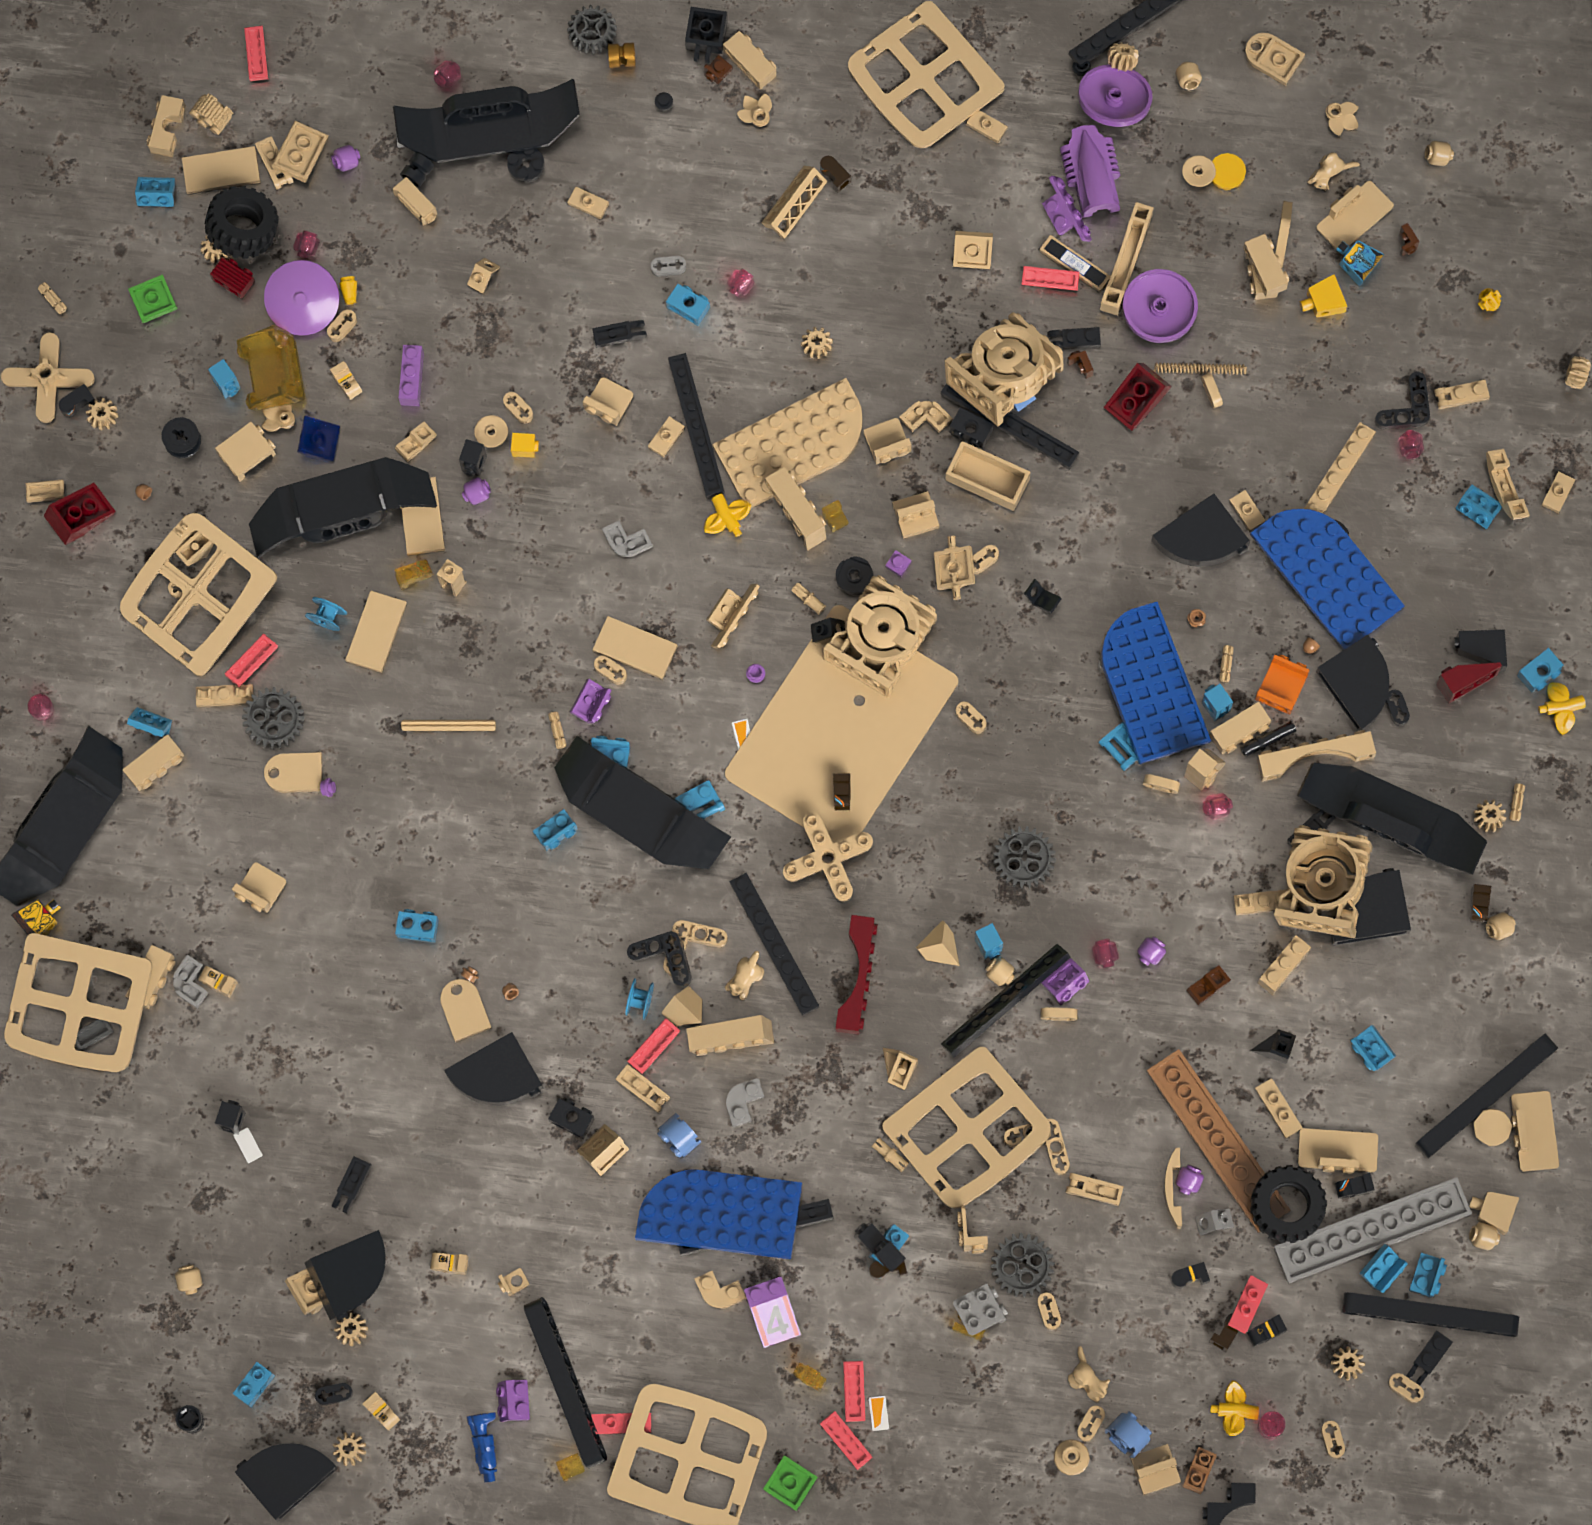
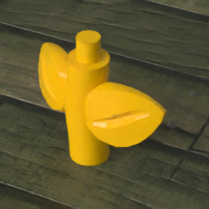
[704,493,751,537]
[1538,682,1585,735]
[1210,1380,1259,1436]

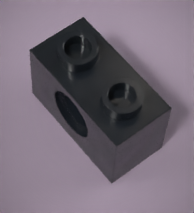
[949,407,994,449]
[459,439,487,477]
[548,1098,595,1140]
[215,1100,246,1135]

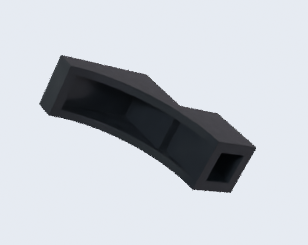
[854,1223,906,1272]
[1202,1483,1256,1525]

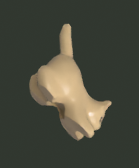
[1307,152,1360,191]
[725,951,764,1000]
[1068,1346,1110,1403]

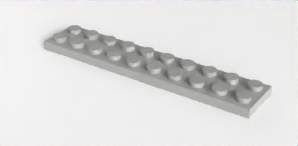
[1274,1177,1472,1284]

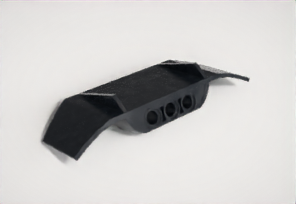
[393,79,580,163]
[249,457,437,558]
[0,726,123,906]
[554,736,731,869]
[1297,763,1487,875]

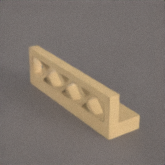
[761,166,828,239]

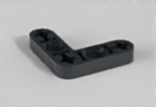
[1375,371,1430,429]
[627,931,692,987]

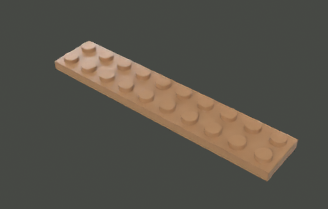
[1146,1049,1291,1233]

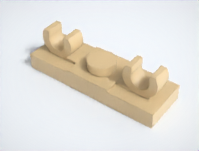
[196,684,254,707]
[1233,889,1292,916]

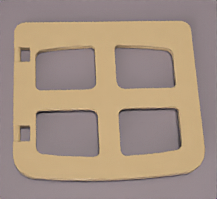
[848,1,1005,148]
[120,513,277,676]
[4,933,153,1072]
[882,1047,1051,1209]
[607,1384,767,1525]

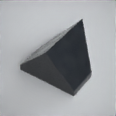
[1250,1029,1296,1064]

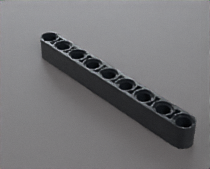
[1415,1033,1558,1159]
[1342,1292,1520,1337]
[524,1297,607,1468]

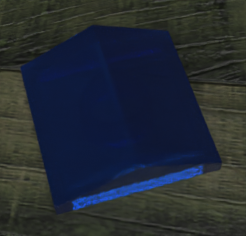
[297,416,340,462]

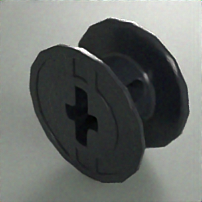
[161,417,201,459]

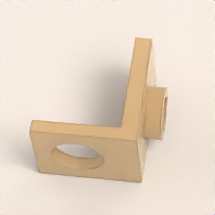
[467,258,500,293]
[498,1268,530,1297]

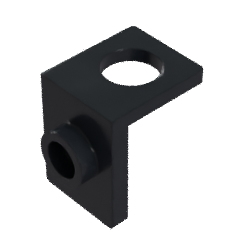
[1024,579,1062,613]
[811,618,845,643]

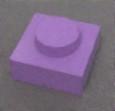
[885,550,912,577]

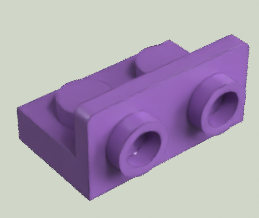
[1041,958,1089,1005]

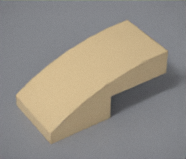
[395,422,437,462]

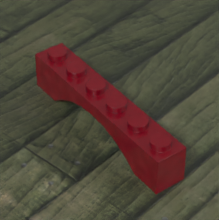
[835,915,878,1035]

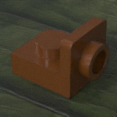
[704,55,733,84]
[1399,223,1419,256]
[1067,350,1094,379]

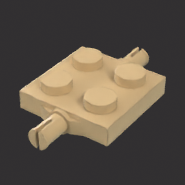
[934,536,975,600]

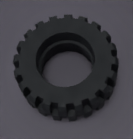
[204,186,279,259]
[1250,1165,1327,1243]

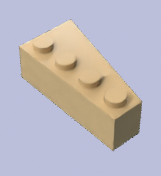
[687,1015,774,1056]

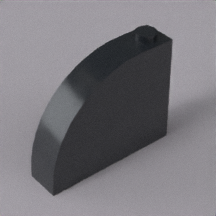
[1151,494,1250,567]
[1316,635,1390,731]
[1331,868,1411,946]
[444,1032,544,1106]
[305,1230,386,1321]
[235,1444,338,1521]

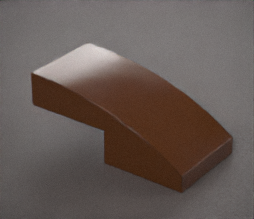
[1186,965,1231,1005]

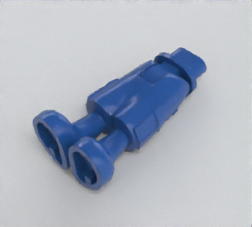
[467,1412,497,1483]

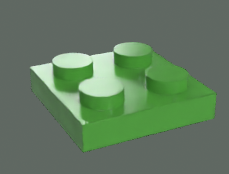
[128,274,177,323]
[763,1455,818,1511]

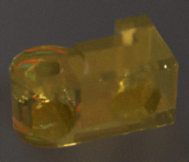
[395,560,433,590]

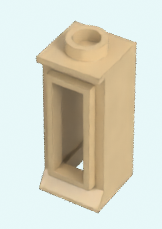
[392,177,437,226]
[437,559,467,597]

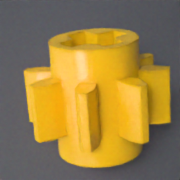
[1478,288,1502,311]

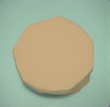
[1473,1109,1512,1146]

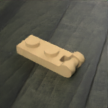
[255,136,293,190]
[1434,380,1490,409]
[615,1064,670,1113]
[1065,1173,1124,1206]

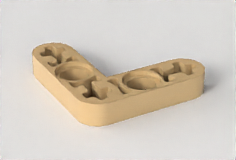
[1275,201,1293,268]
[663,920,728,976]
[1004,1119,1070,1175]

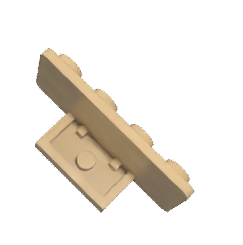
[1316,181,1394,249]
[1511,1091,1559,1172]
[1298,1128,1378,1174]

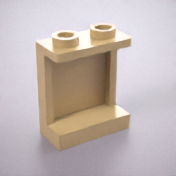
[215,422,276,482]

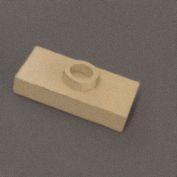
[966,110,1008,144]
[567,187,609,219]
[648,416,685,458]
[1541,471,1575,514]
[26,480,65,503]
[1229,490,1266,532]

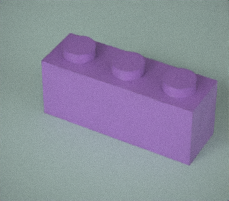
[399,345,424,406]

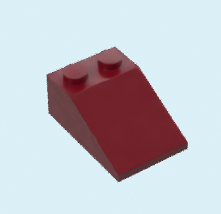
[1103,363,1172,431]
[44,483,116,545]
[1436,662,1502,704]

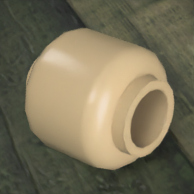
[1175,62,1202,90]
[1424,141,1454,166]
[1485,912,1516,940]
[985,957,1015,986]
[1469,1222,1500,1250]
[175,1264,203,1295]

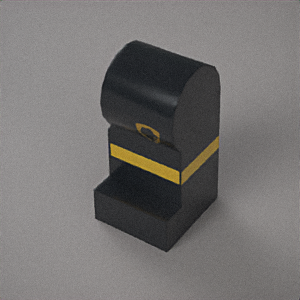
[1171,1262,1210,1289]
[1246,1314,1287,1347]

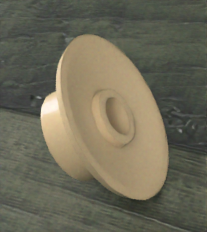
[1182,155,1216,187]
[474,415,508,448]
[1054,1439,1090,1475]

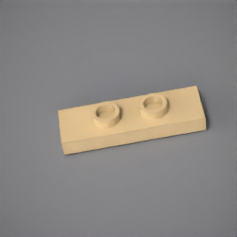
[1255,1078,1302,1139]

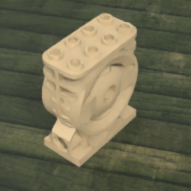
[945,312,1064,426]
[823,575,937,698]
[1274,825,1373,938]

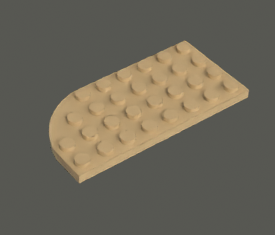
[712,378,862,509]

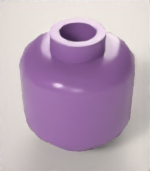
[331,145,360,172]
[462,477,491,505]
[1137,936,1166,966]
[1175,1164,1204,1195]

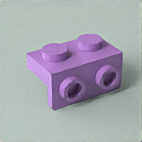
[570,679,612,724]
[496,1380,530,1422]

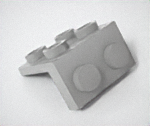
[953,1283,1008,1336]

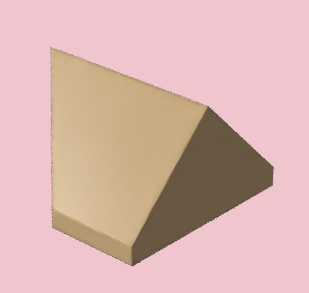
[175,531,214,566]
[916,920,960,966]
[661,986,703,1026]
[882,1047,918,1090]

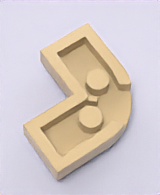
[899,401,953,433]
[694,1271,747,1309]

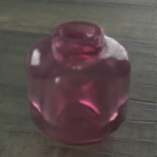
[434,60,461,88]
[293,230,320,259]
[727,268,755,297]
[1398,430,1424,459]
[27,694,54,721]
[1203,793,1233,820]
[1092,938,1119,968]

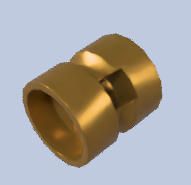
[608,42,636,68]

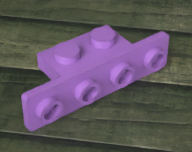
[1042,176,1092,242]

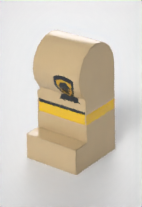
[330,361,363,400]
[198,966,238,998]
[430,1253,469,1275]
[363,1392,400,1431]

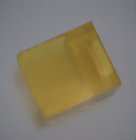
[822,500,849,533]
[556,1453,585,1482]

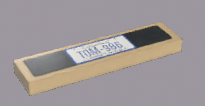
[1039,235,1111,293]

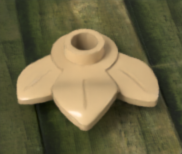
[737,94,772,127]
[1325,102,1358,136]
[261,400,295,431]

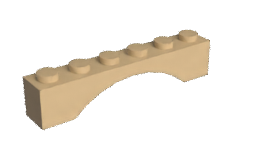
[1100,202,1154,316]
[1257,730,1376,782]

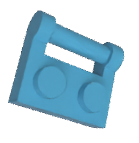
[1098,722,1137,771]
[675,780,725,819]

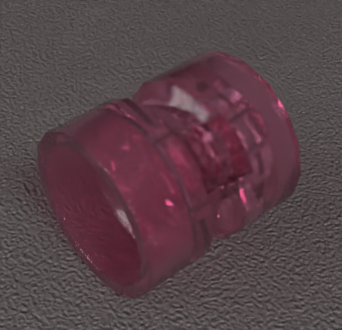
[1258,1411,1285,1440]

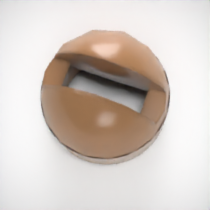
[135,484,152,501]
[1303,637,1320,654]
[502,983,519,1000]

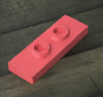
[244,26,268,81]
[1022,266,1080,291]
[224,633,278,687]
[627,1018,681,1075]
[1228,1275,1268,1334]
[843,1361,865,1422]
[820,1411,873,1470]
[591,1413,652,1435]

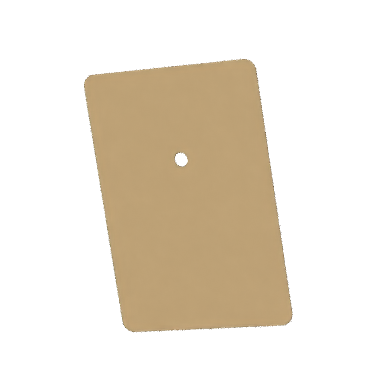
[725,605,958,844]

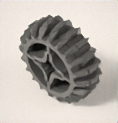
[567,4,617,54]

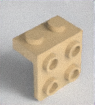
[583,377,634,426]
[864,418,911,464]
[232,863,286,913]
[957,1207,988,1254]

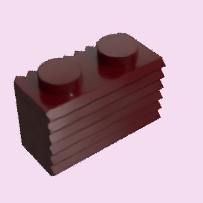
[210,257,255,299]

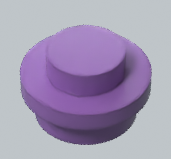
[746,664,765,683]
[320,778,336,797]

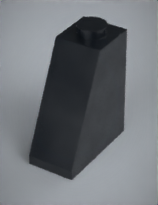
[1454,629,1507,671]

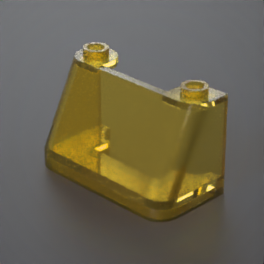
[237,325,305,411]

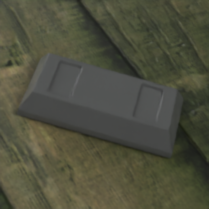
[76,1019,114,1051]

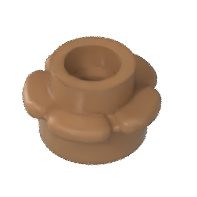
[1187,609,1206,627]
[461,966,479,983]

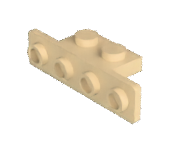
[706,584,760,649]

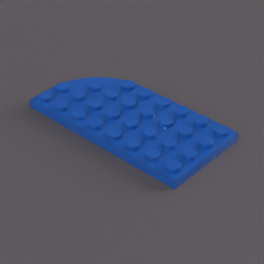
[1250,509,1405,650]
[1101,602,1211,764]
[635,1169,802,1259]

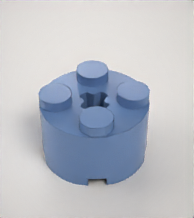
[657,1113,701,1158]
[1105,1411,1152,1458]

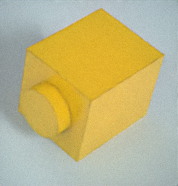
[511,433,539,458]

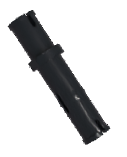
[1240,721,1297,757]

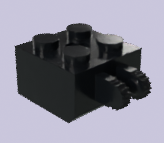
[685,7,728,63]

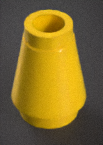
[339,276,357,305]

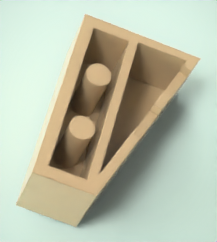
[1184,748,1226,791]

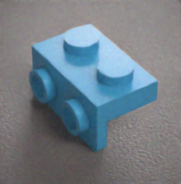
[1351,1025,1396,1071]

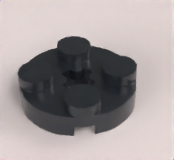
[507,148,544,183]
[836,556,874,595]

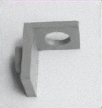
[1195,1209,1234,1236]

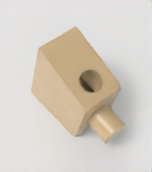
[1469,1192,1519,1235]

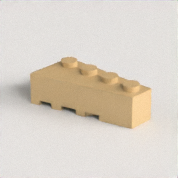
[765,467,826,551]

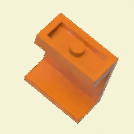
[1255,655,1310,715]

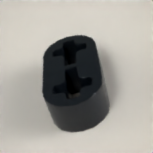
[1386,690,1410,726]
[315,1383,353,1406]

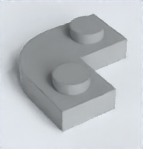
[602,521,653,557]
[173,955,208,1009]
[726,1078,764,1127]

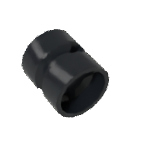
[400,152,434,188]
[175,1405,205,1434]

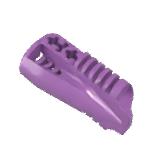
[1060,125,1121,218]

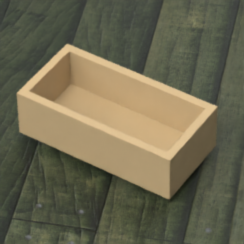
[946,441,1031,511]

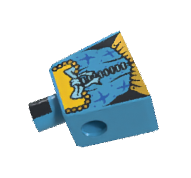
[1336,240,1384,286]

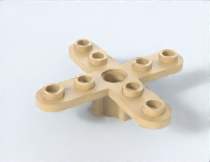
[1,333,95,423]
[783,812,873,901]

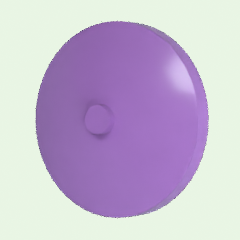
[1078,65,1152,127]
[264,260,340,335]
[1122,269,1198,343]

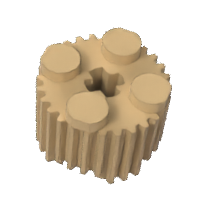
[189,93,233,135]

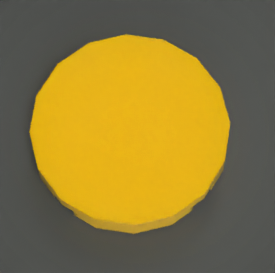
[1212,153,1246,190]

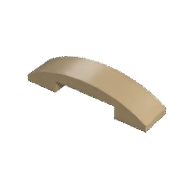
[1486,449,1530,520]
[1164,1148,1182,1229]

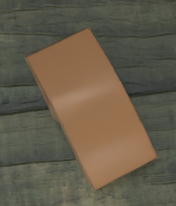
[1183,1447,1217,1494]

